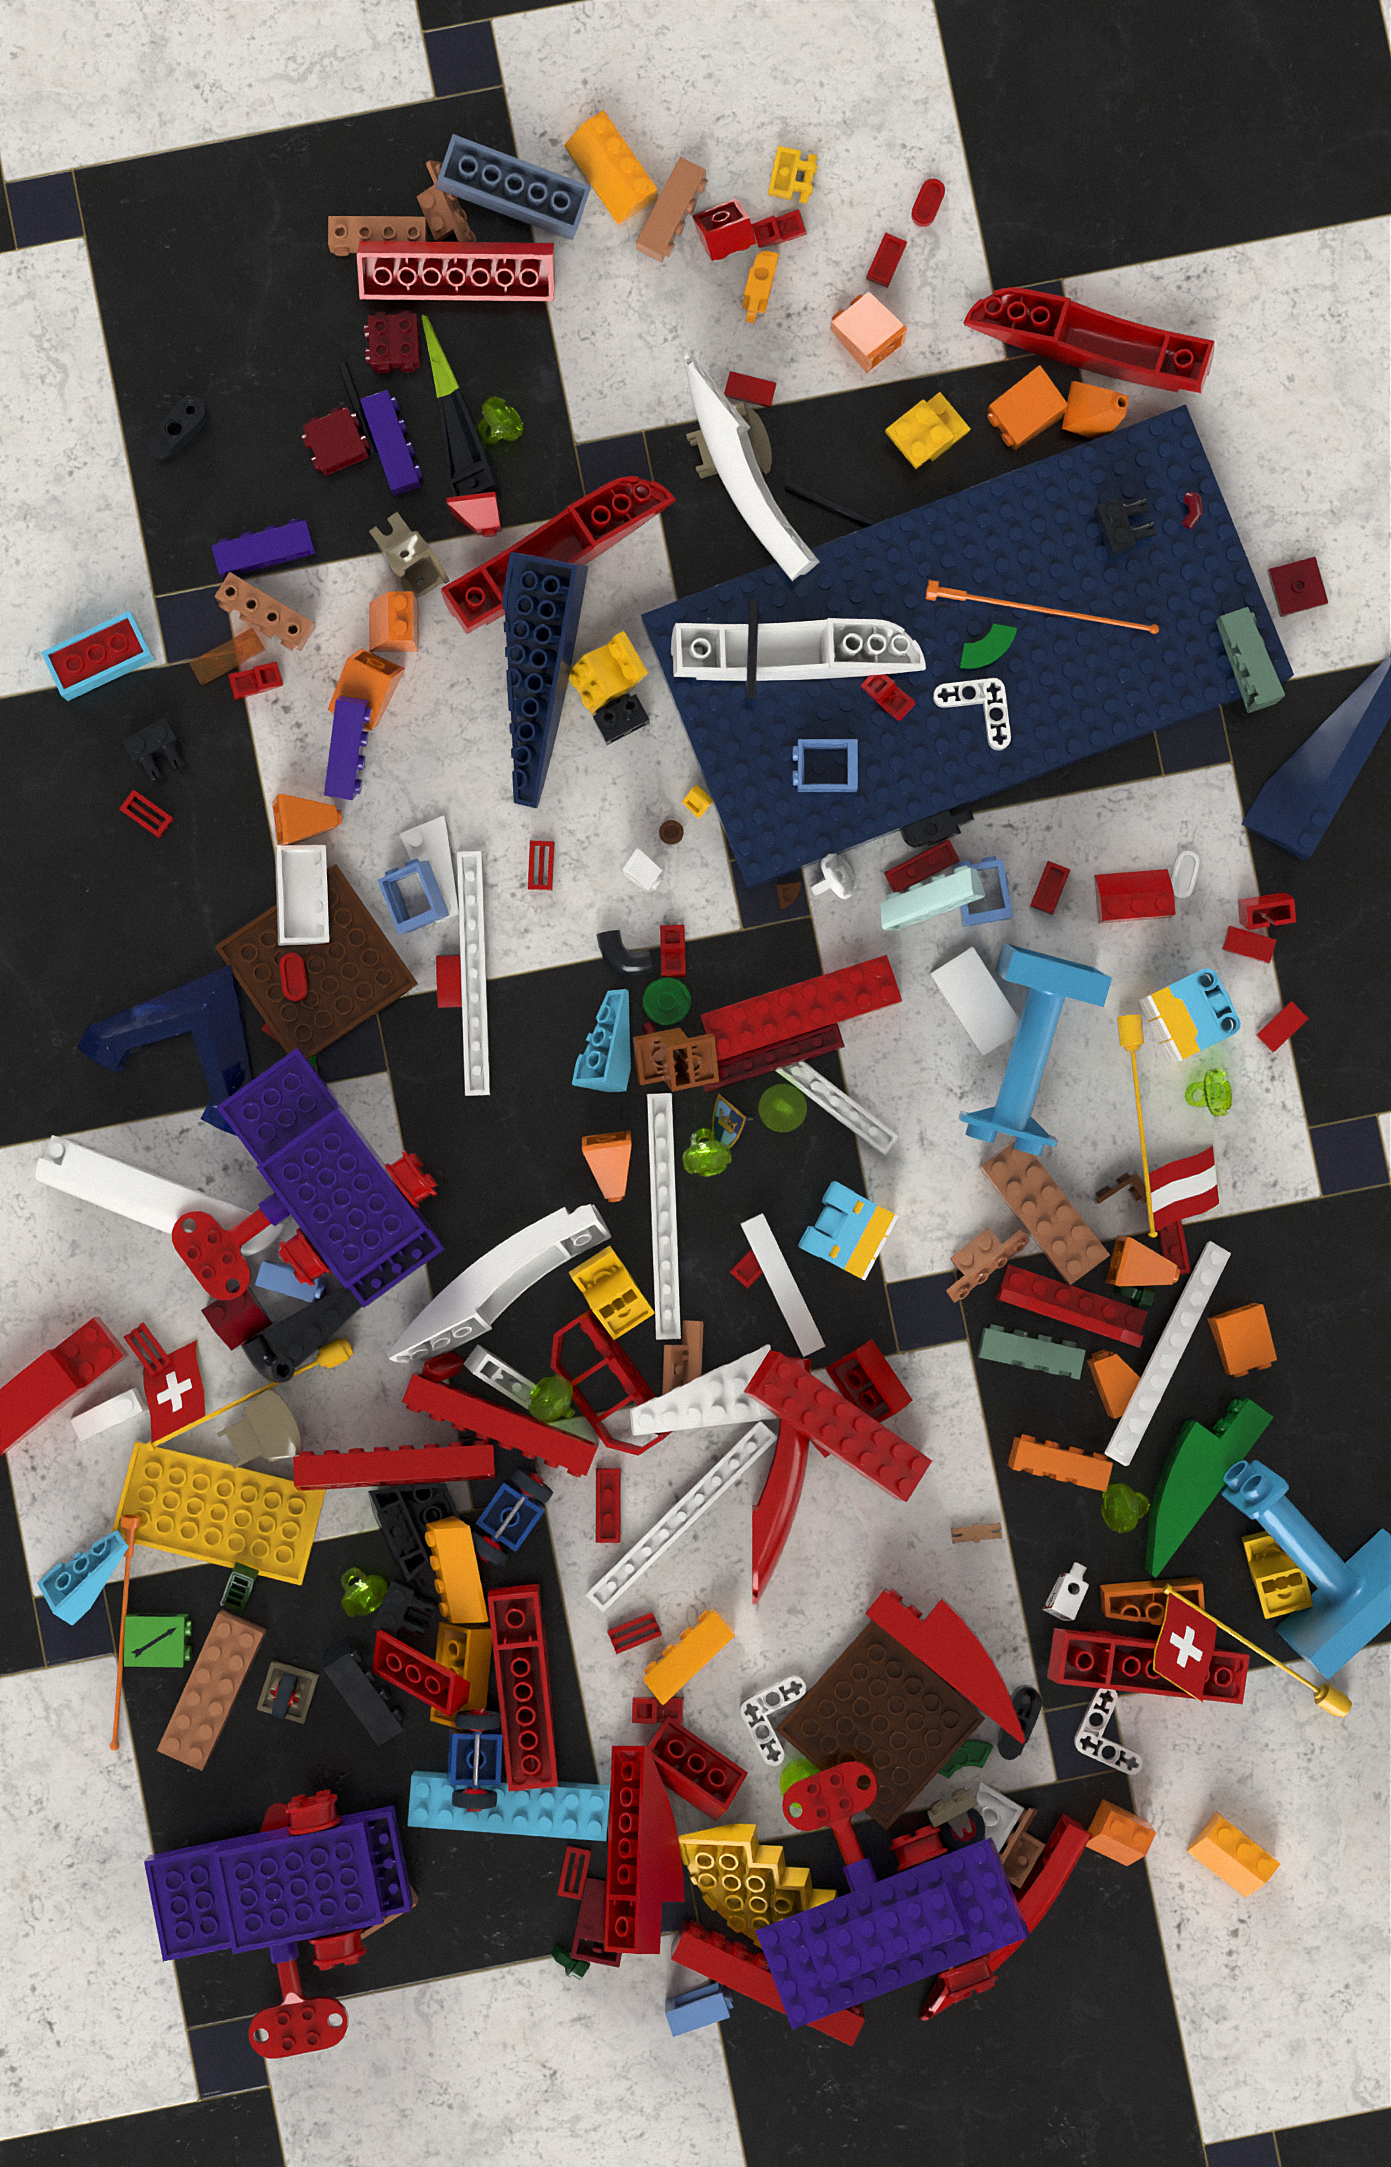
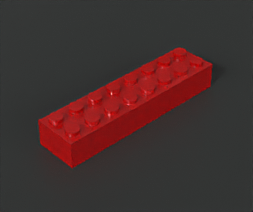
[357,241,555,301]
[700,955,902,1062]
[743,1350,932,1503]
[402,1372,599,1478]
[293,1441,496,1491]
[671,1920,865,2046]

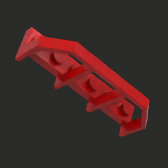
[996,1264,1148,1348]
[550,1308,673,1456]

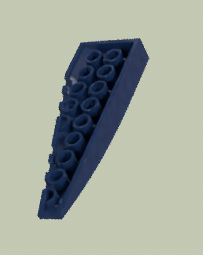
[502,552,589,808]
[1241,654,1391,861]

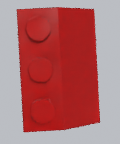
[1094,869,1176,924]
[826,1339,913,1423]

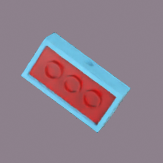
[41,610,156,701]

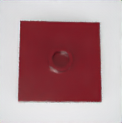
[1267,556,1329,617]

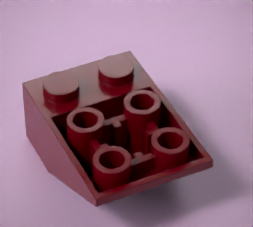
[570,1877,622,1968]

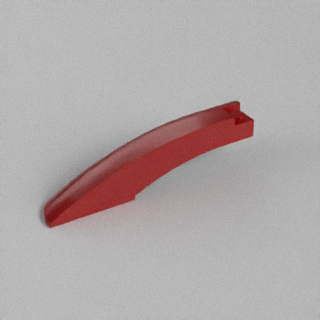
[441,476,676,635]
[752,1357,811,1604]
[918,1814,1092,2021]

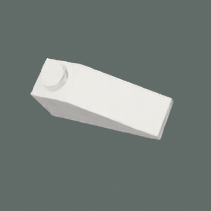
[623,848,664,893]
[464,1344,542,1409]
[70,1387,148,1441]

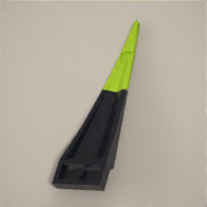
[422,315,499,497]

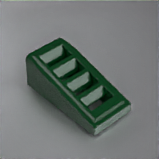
[220,1562,259,1614]

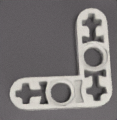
[933,678,1011,750]
[740,1675,806,1766]
[1074,1688,1143,1775]

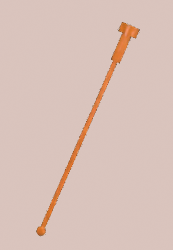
[925,580,1159,634]
[110,1515,141,1751]

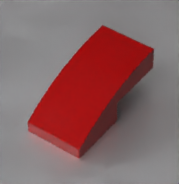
[752,209,807,248]
[228,662,283,700]
[860,674,915,721]
[660,925,686,978]
[436,955,462,1008]
[632,1697,684,1724]

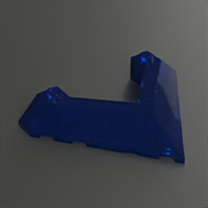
[77,965,253,1136]

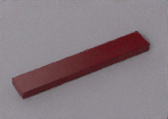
[703,1023,845,1093]

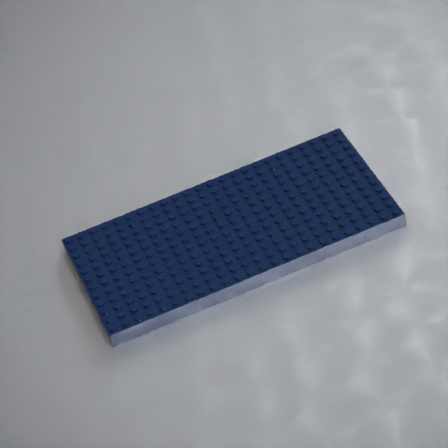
[641,404,1294,890]

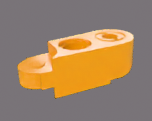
[742,251,780,324]

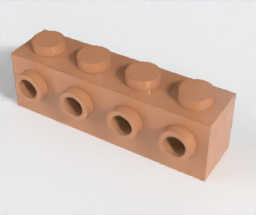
[636,157,708,263]
[328,216,428,256]
[214,572,316,651]

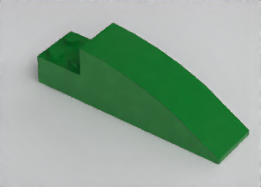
[1144,1396,1274,1578]

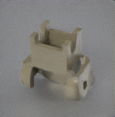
[686,402,772,479]
[369,512,450,598]
[217,1388,303,1468]

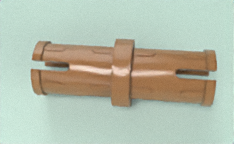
[951,1523,1002,1544]

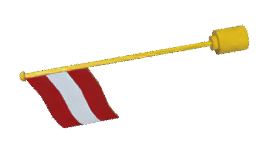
[1117,1014,1219,1238]

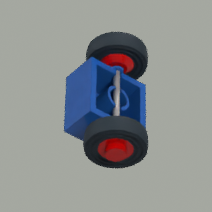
[471,1468,553,1567]
[447,1707,503,1812]

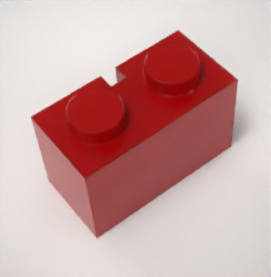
[1238,892,1296,930]

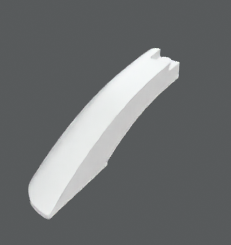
[684,351,819,581]
[671,618,926,681]
[36,1135,285,1257]
[387,1204,611,1363]

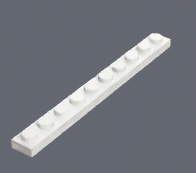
[457,851,490,1096]
[647,1093,681,1340]
[1104,1241,1231,1466]
[586,1420,778,1612]

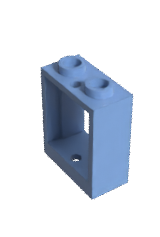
[793,739,858,792]
[952,856,1013,927]
[378,858,449,935]
[255,1260,327,1302]
[665,1982,733,2037]

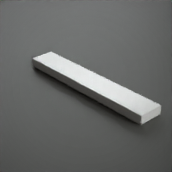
[775,1061,899,1156]
[740,1213,825,1357]

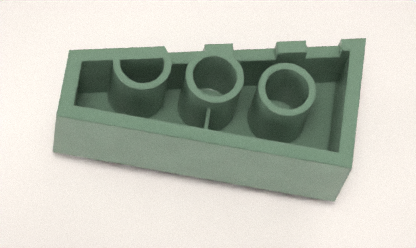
[1216,607,1285,713]
[977,1324,1086,1380]

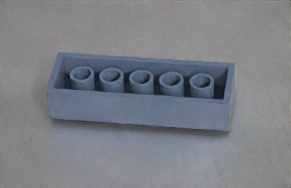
[435,134,591,240]

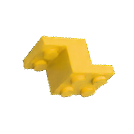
[885,392,970,469]
[569,631,648,715]
[569,1245,655,1340]
[1242,1531,1313,1619]

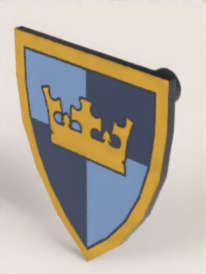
[712,1093,753,1154]

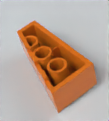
[1008,1434,1113,1492]
[1100,1577,1205,1626]

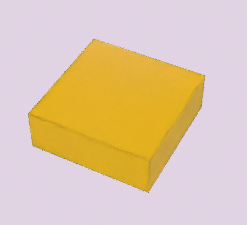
[682,784,713,818]

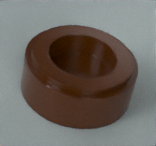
[659,820,683,845]

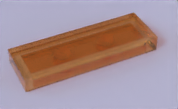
[189,628,265,685]

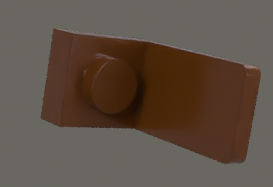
[1093,1172,1147,1204]

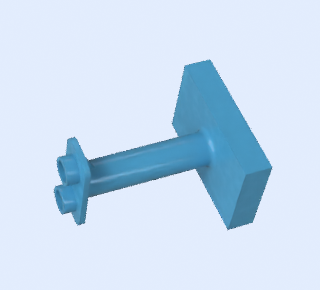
[959,943,1112,1156]
[1221,1460,1391,1680]

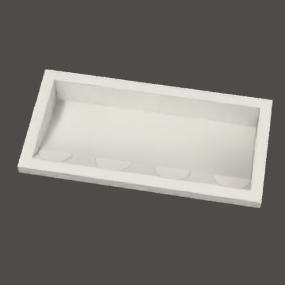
[275,845,329,946]
[930,947,1020,1056]

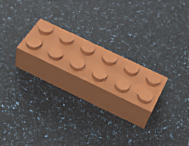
[979,1140,1110,1285]
[157,1610,267,1771]

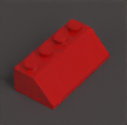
[372,1630,471,1716]
[646,1716,748,1821]

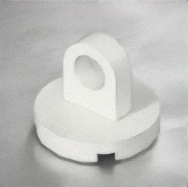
[809,853,857,899]

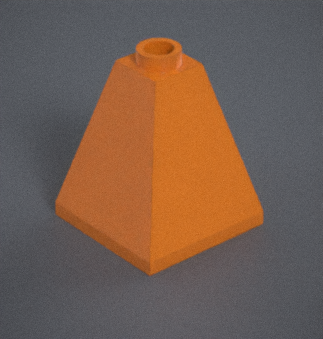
[1062,381,1129,440]
[272,794,342,845]
[582,1130,632,1202]
[1105,1235,1180,1286]

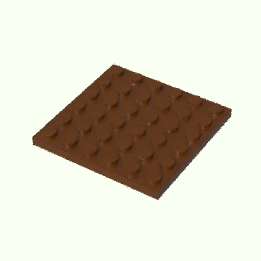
[215,864,419,1060]
[775,1620,985,1831]

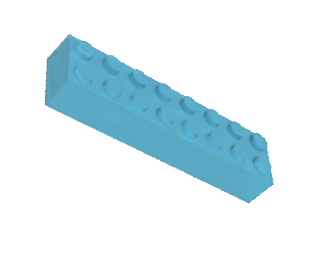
[408,1770,610,1841]

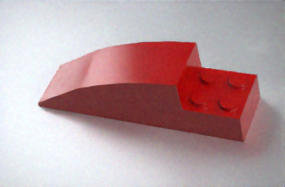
[0,1317,129,1457]
[488,1584,558,1791]
[865,1588,1025,1744]
[1047,1628,1250,1704]
[604,1746,684,1954]

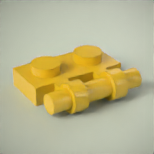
[768,146,818,204]

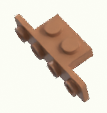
[417,160,476,242]
[946,1228,1030,1303]
[662,1320,703,1394]
[999,1808,1047,1889]

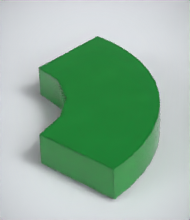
[959,624,1017,669]
[938,1740,994,1779]

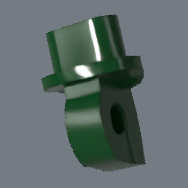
[1114,1285,1155,1309]
[551,1945,590,1980]

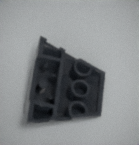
[368,1483,462,1582]

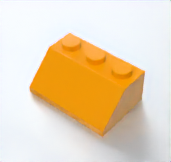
[1187,1811,1280,1898]

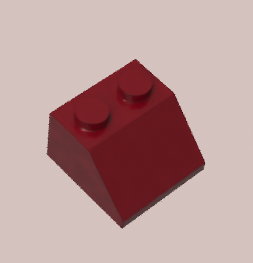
[201,1285,273,1351]

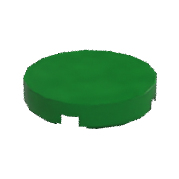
[643,977,691,1026]

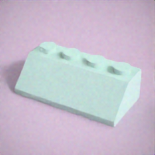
[880,865,986,931]

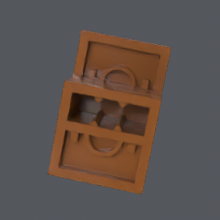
[633,1028,719,1092]

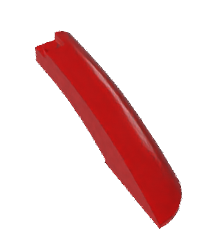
[963,287,1215,394]

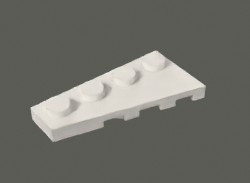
[400,815,459,924]
[974,1782,1024,1853]

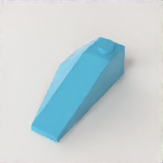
[572,989,631,1092]
[37,1530,129,1626]

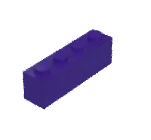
[360,390,423,496]
[212,519,316,579]
[324,696,372,800]

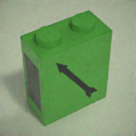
[124,1613,193,1667]

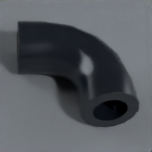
[596,930,653,976]
[241,1334,294,1383]

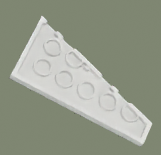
[630,1344,777,1435]

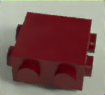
[364,311,421,374]
[301,407,370,476]

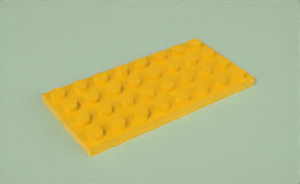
[112,1441,327,1585]

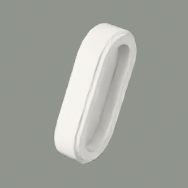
[1170,850,1200,899]

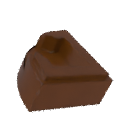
[776,881,800,910]

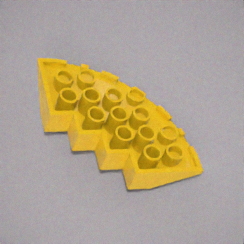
[678,1823,838,1949]

